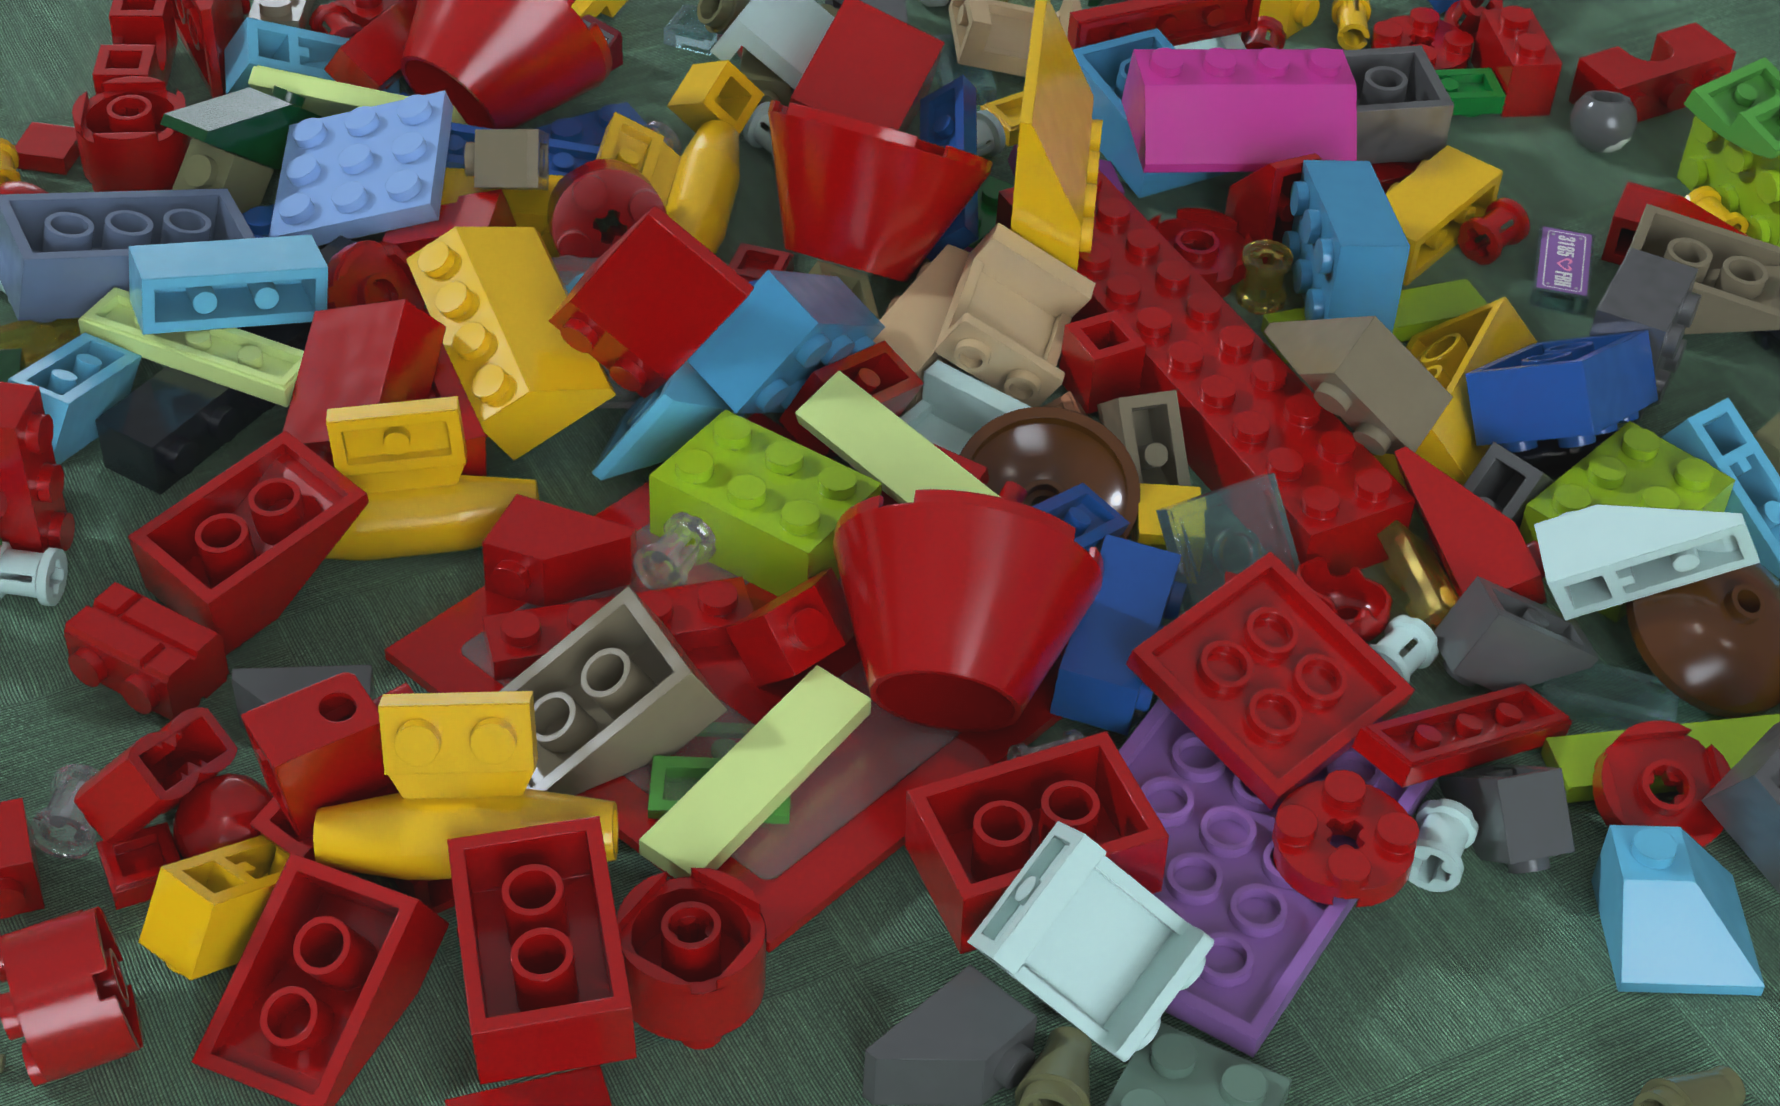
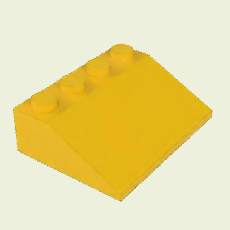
[1010,0,1103,271]

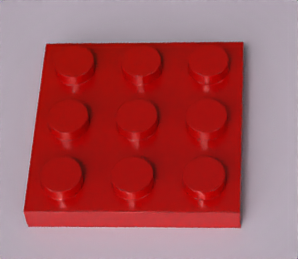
[1126,551,1415,810]

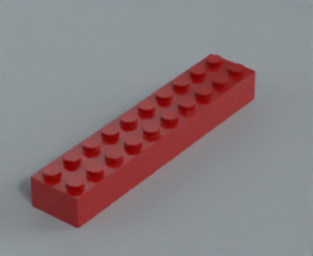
[996,169,1415,575]

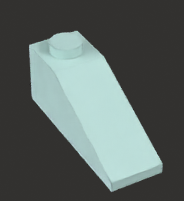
[1534,504,1760,621]

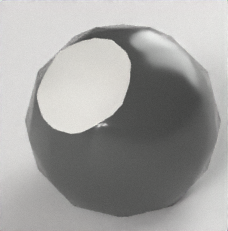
[1570,90,1637,153]

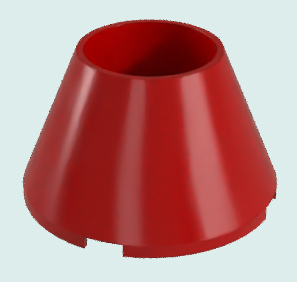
[400,0,612,129]
[768,100,993,283]
[833,489,1104,732]

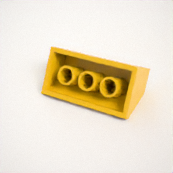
[406,227,616,461]
[1371,296,1537,489]

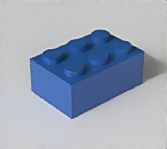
[1465,330,1658,453]

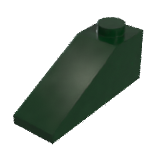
[160,85,322,171]

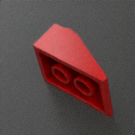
[172,0,251,99]
[549,205,755,399]
[128,430,369,655]
[191,853,449,1106]

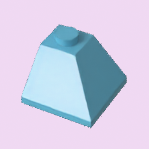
[592,361,745,481]
[1591,825,1765,996]

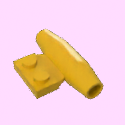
[596,112,740,254]
[325,396,540,561]
[313,691,618,880]

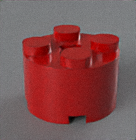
[72,76,192,192]
[547,159,667,275]
[617,868,767,1050]
[0,906,144,1087]

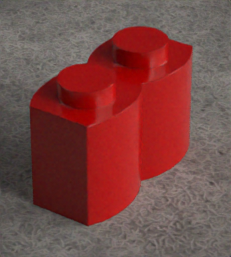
[74,707,238,843]

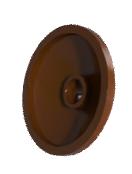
[960,406,1140,539]
[1626,563,1780,718]

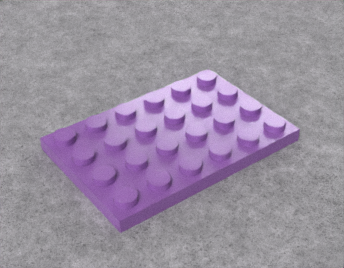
[1119,698,1438,1057]

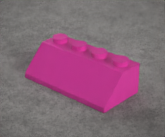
[1121,48,1357,173]

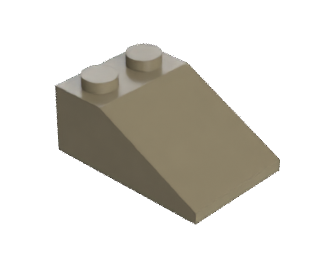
[1627,204,1780,334]
[1264,316,1453,456]
[499,586,728,795]

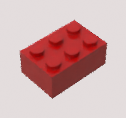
[905,731,1169,954]
[447,816,637,1085]

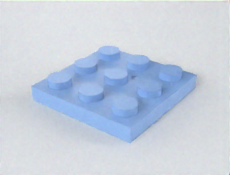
[269,90,453,246]

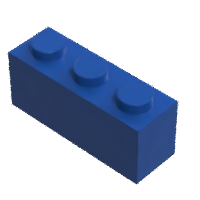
[1050,534,1187,736]

